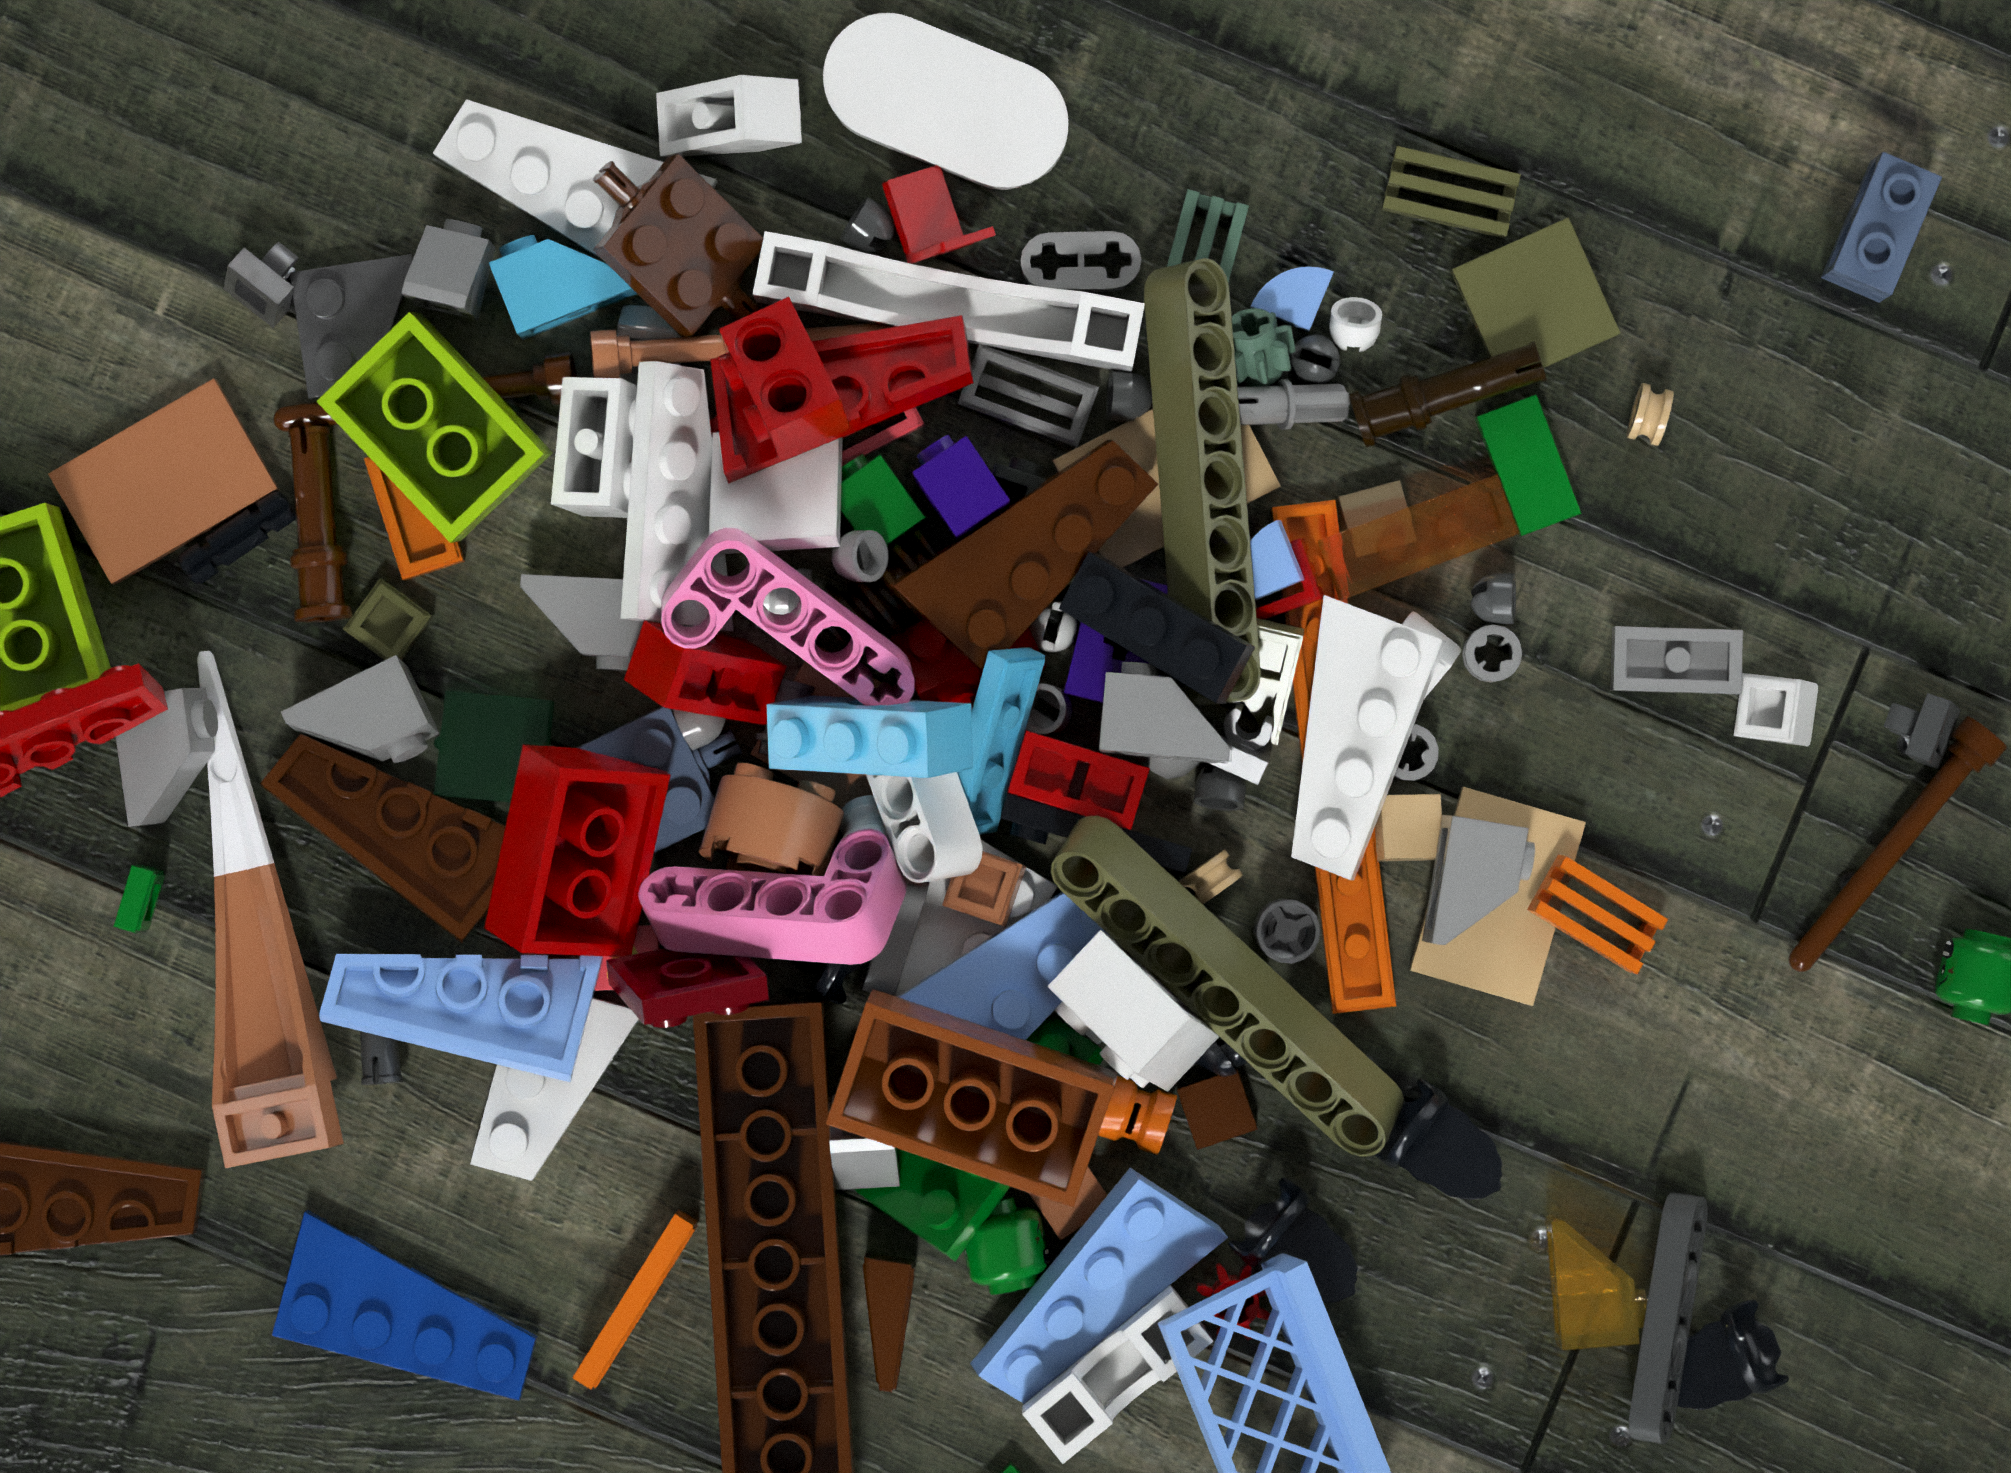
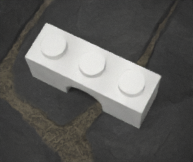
[1022,1285,1214,1464]

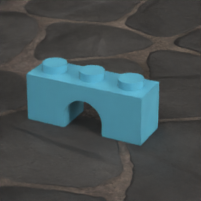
[767,695,973,778]

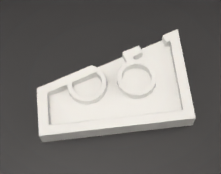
[470,997,639,1181]

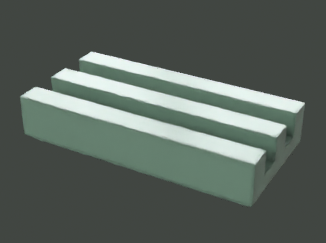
[1167,189,1249,282]

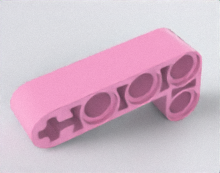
[661,528,915,706]
[638,829,907,965]

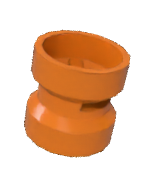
[1098,1075,1177,1155]

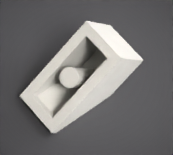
[656,75,802,157]

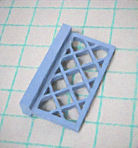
[1158,1253,1391,1473]

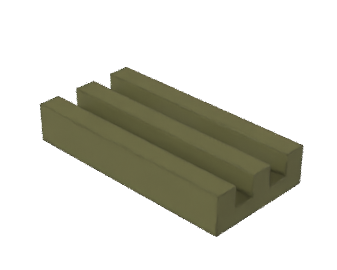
[1381,146,1521,239]

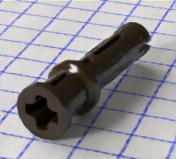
[1349,341,1547,448]

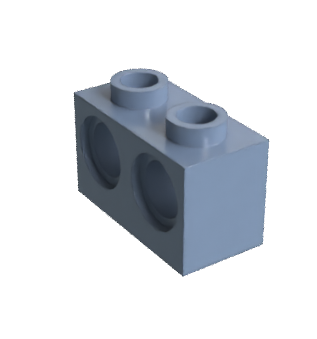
[1821,152,1942,303]

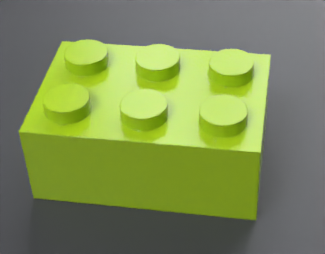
[316,312,553,543]
[0,503,111,711]

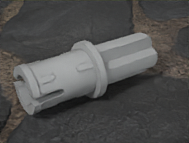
[1237,379,1350,430]

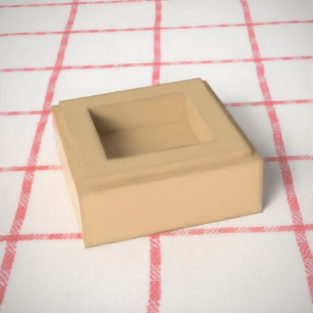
[1375,794,1442,862]

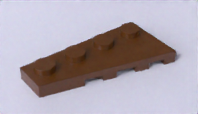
[889,440,1158,672]
[260,734,506,943]
[0,1141,205,1256]

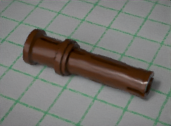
[288,426,352,622]

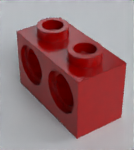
[717,297,850,460]
[624,620,787,725]
[1007,731,1150,830]

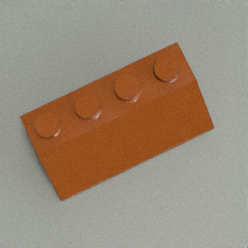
[826,989,1118,1208]

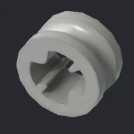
[1462,624,1522,683]
[1394,724,1439,781]

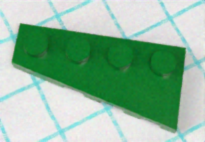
[854,1015,1104,1262]

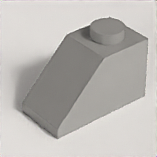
[401,219,495,321]
[520,574,643,671]
[281,655,440,763]
[1099,662,1232,764]
[116,688,218,827]
[1422,815,1535,945]

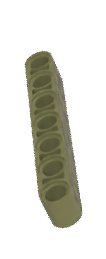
[1144,258,1261,707]
[1051,816,1404,1157]

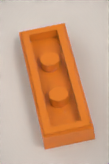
[572,1209,699,1390]

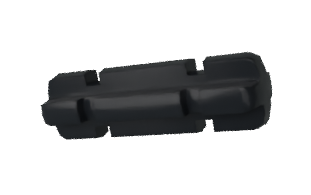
[178,491,296,584]

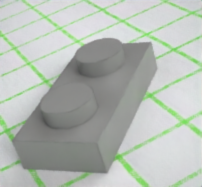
[1610,626,1743,695]

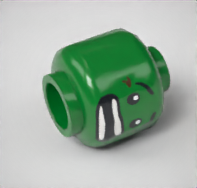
[1935,928,2011,1026]
[963,1196,1050,1295]

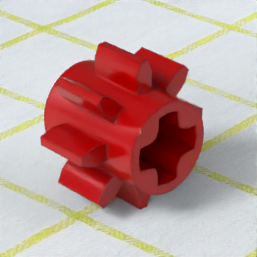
[1196,1263,1270,1340]

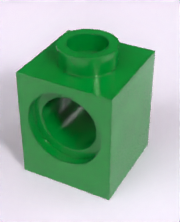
[841,454,926,548]

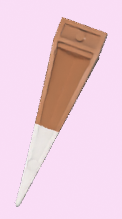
[197,651,344,1168]

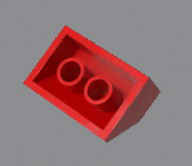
[484,744,671,957]

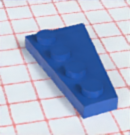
[272,1210,538,1401]

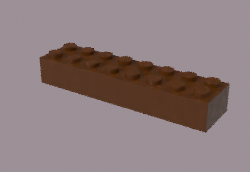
[693,1000,855,1473]

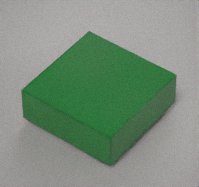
[113,865,165,933]

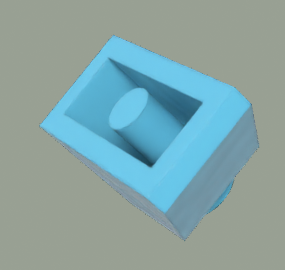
[489,235,637,340]

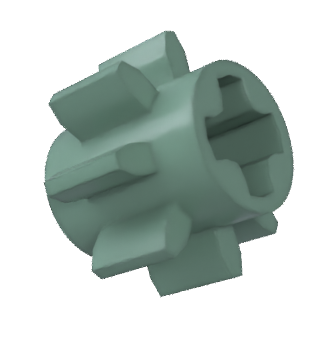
[1231,308,1296,387]

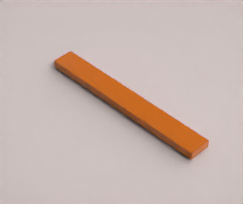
[1271,500,1396,1014]

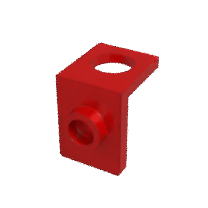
[882,165,996,264]

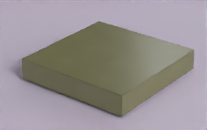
[1450,217,1621,369]

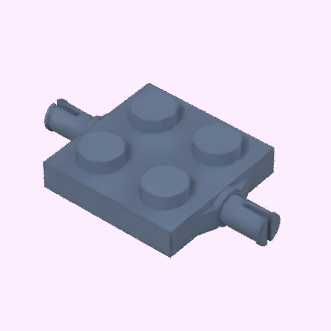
[577,706,743,853]

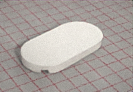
[823,13,1069,190]

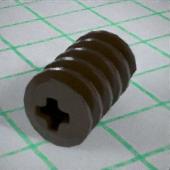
[824,528,935,661]

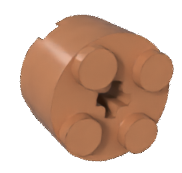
[699,763,844,876]

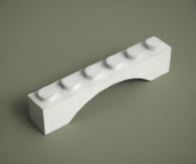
[753,231,1145,372]

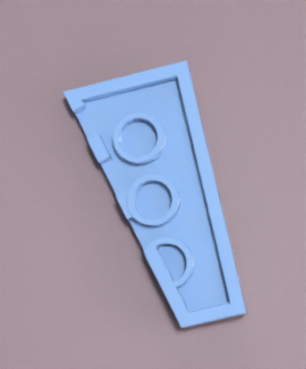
[898,892,1110,1040]
[319,954,603,1082]
[970,1168,1228,1404]

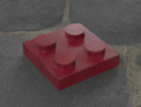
[606,948,769,1028]

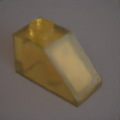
[1545,1216,1647,1350]

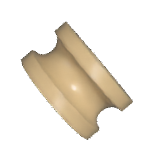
[1626,383,1674,446]
[1178,849,1243,904]

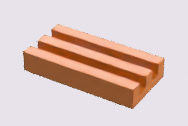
[1527,854,1668,974]

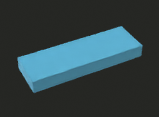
[957,647,1046,834]

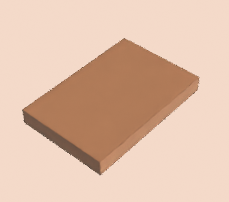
[48,378,280,585]

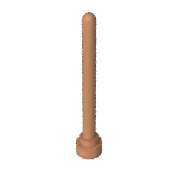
[590,323,893,378]

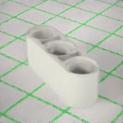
[866,700,982,883]

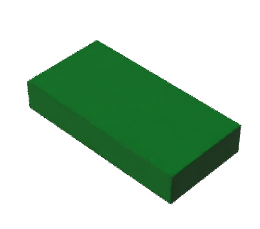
[1475,395,1581,537]

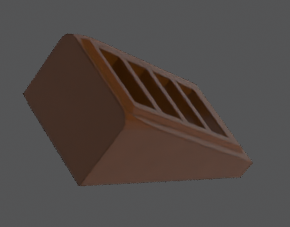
[862,1253,916,1393]

